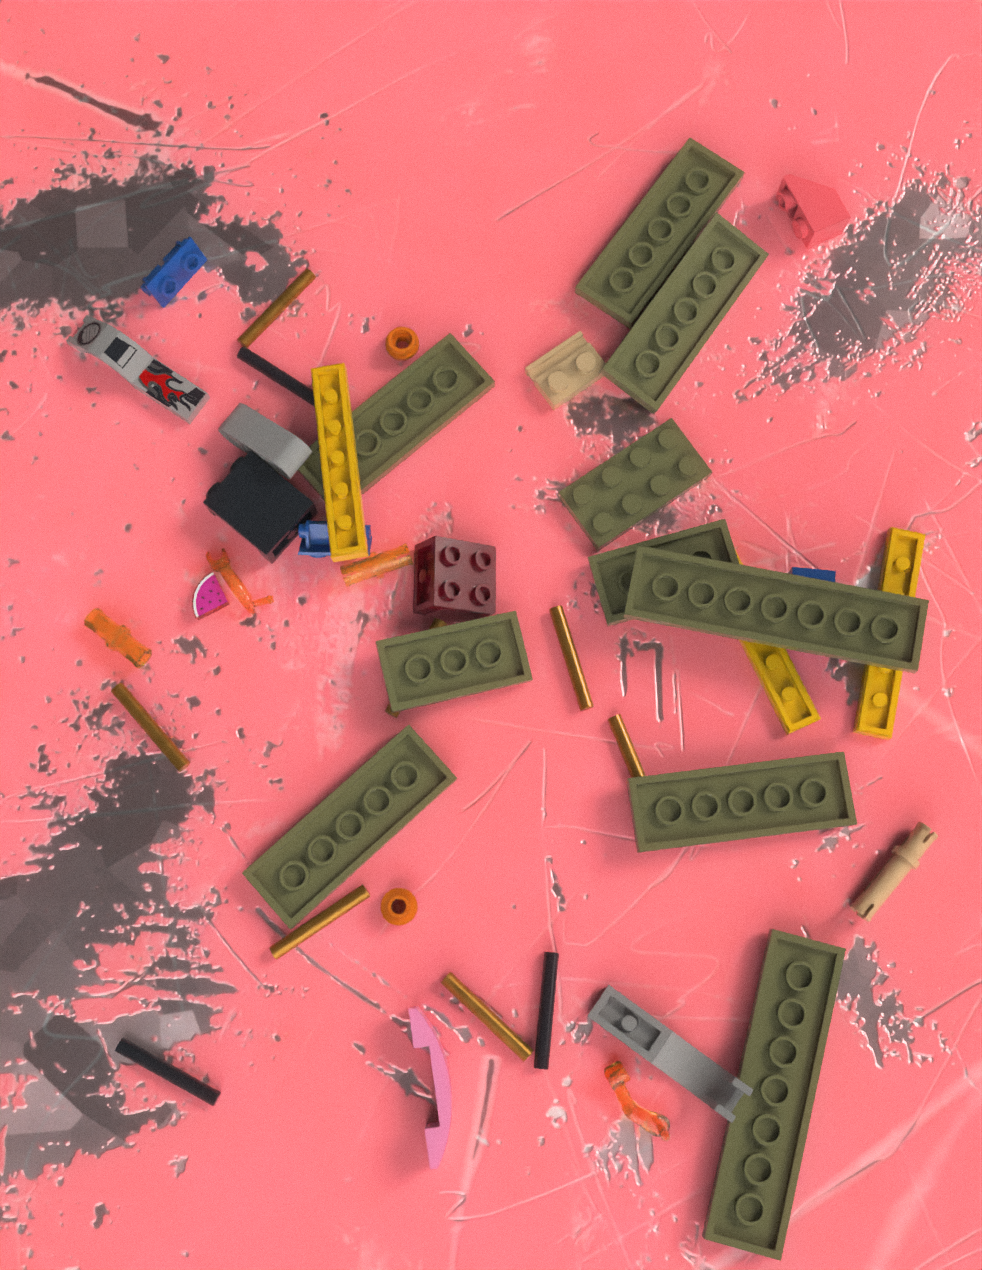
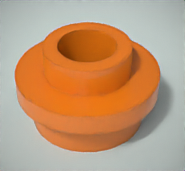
[385,327,419,361]
[380,888,418,926]

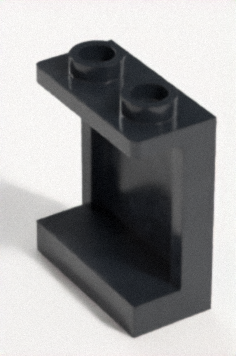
[203,451,318,564]

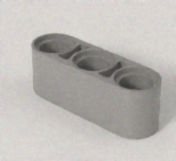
[218,403,312,480]

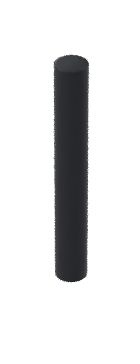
[237,346,315,407]
[533,951,559,1069]
[115,1038,222,1107]

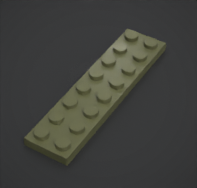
[624,545,929,674]
[702,929,846,1261]

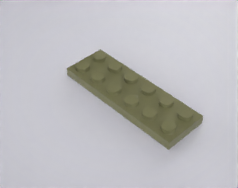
[575,138,745,329]
[599,212,769,414]
[298,333,495,501]
[242,724,458,929]
[626,751,857,853]

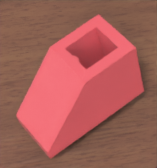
[777,174,851,249]

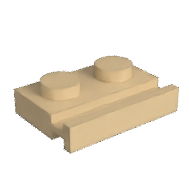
[525,331,605,410]

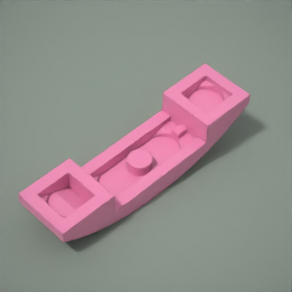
[408,1006,452,1170]

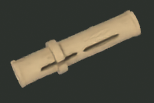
[849,822,938,922]

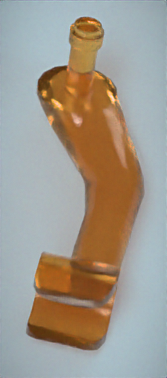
[205,548,274,615]
[604,1061,671,1141]

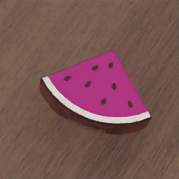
[192,571,230,620]

